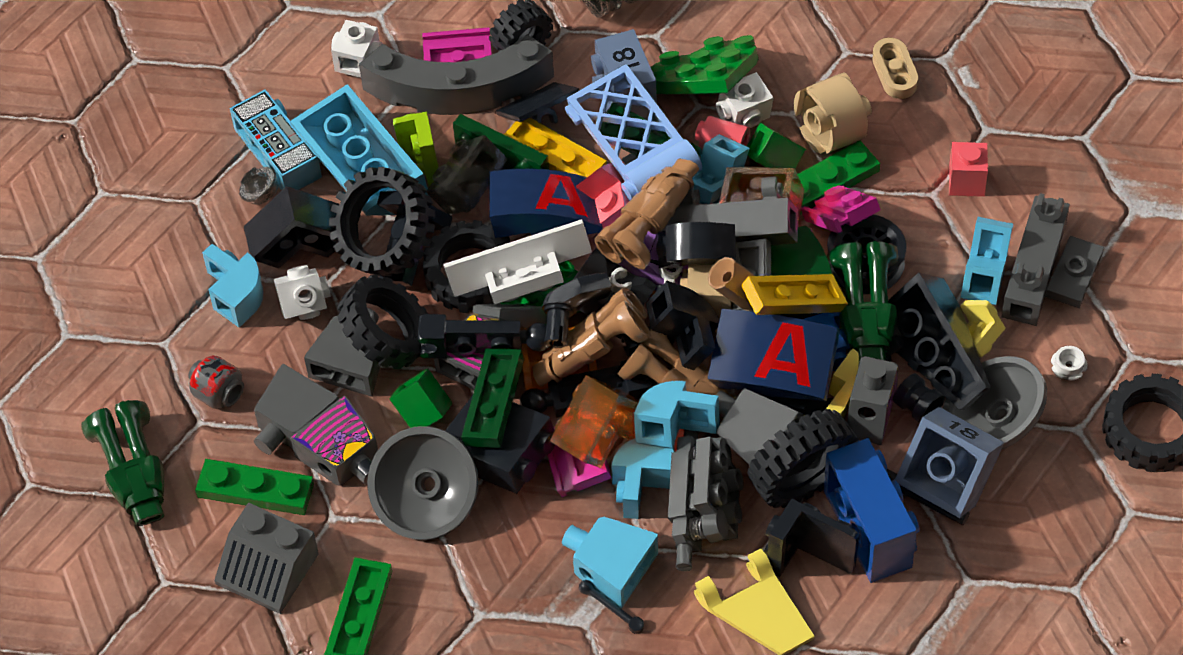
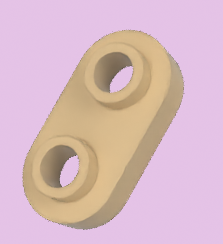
[872,38,918,99]

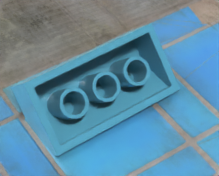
[290,84,430,216]

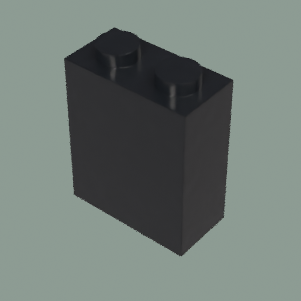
[445,395,558,494]

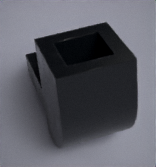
[656,222,736,269]
[646,281,719,370]

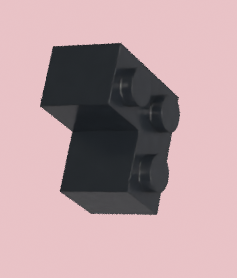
[244,186,340,269]

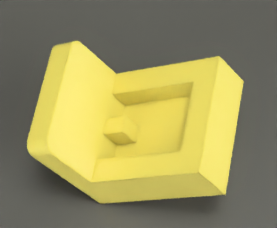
[960,300,1006,357]

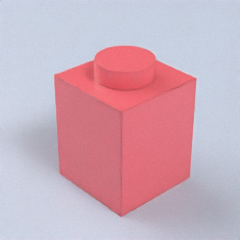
[949,142,988,196]

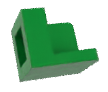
[747,123,806,178]
[389,368,452,428]

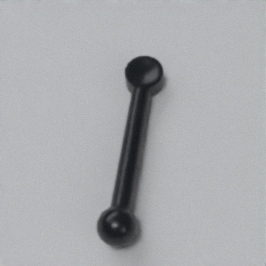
[579,580,644,634]

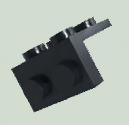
[764,499,860,577]

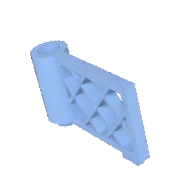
[565,64,702,201]

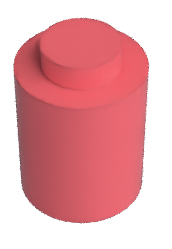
[695,116,750,150]

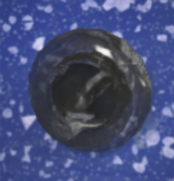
[239,167,278,205]

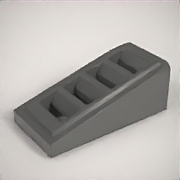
[473,304,547,330]

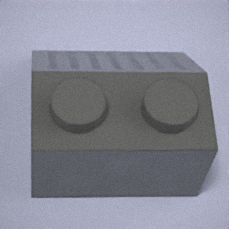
[214,502,319,614]

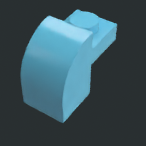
[692,134,750,204]
[960,217,1013,305]
[202,244,263,327]
[634,381,720,448]
[612,439,675,519]

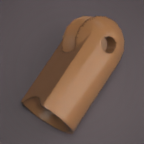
[708,257,756,311]

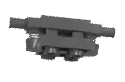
[668,429,744,571]

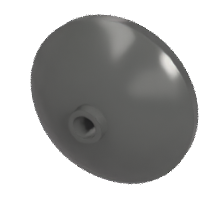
[943,356,1047,449]
[367,426,479,540]

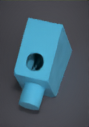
[562,517,658,609]

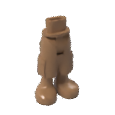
[595,158,699,270]
[532,288,651,387]
[617,329,734,426]

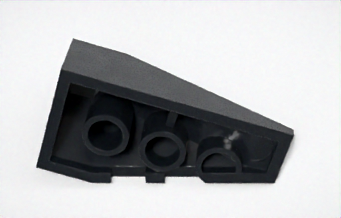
[889,272,990,411]

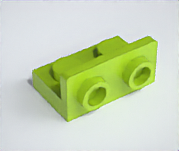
[393,111,443,188]

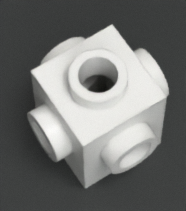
[331,20,383,78]
[716,72,773,128]
[274,265,331,320]

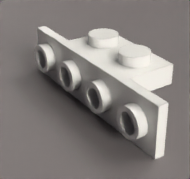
[443,219,592,305]

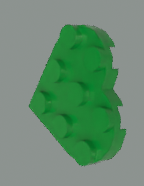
[650,35,759,94]

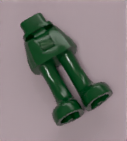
[829,241,898,367]
[81,400,165,526]

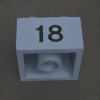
[591,29,657,122]
[895,407,1004,518]

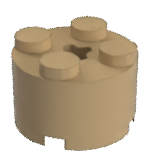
[794,72,872,154]

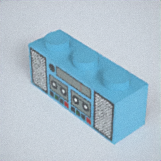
[230,90,322,190]

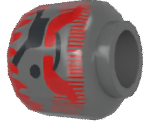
[188,355,244,409]

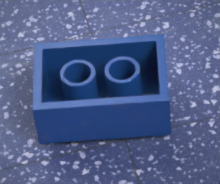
[824,438,920,583]

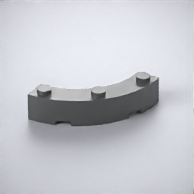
[359,34,554,115]

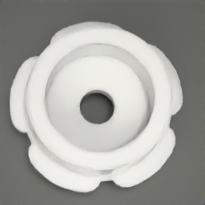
[1051,346,1087,381]

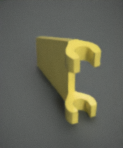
[694,549,815,655]

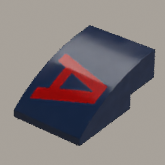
[490,169,603,238]
[707,309,840,401]

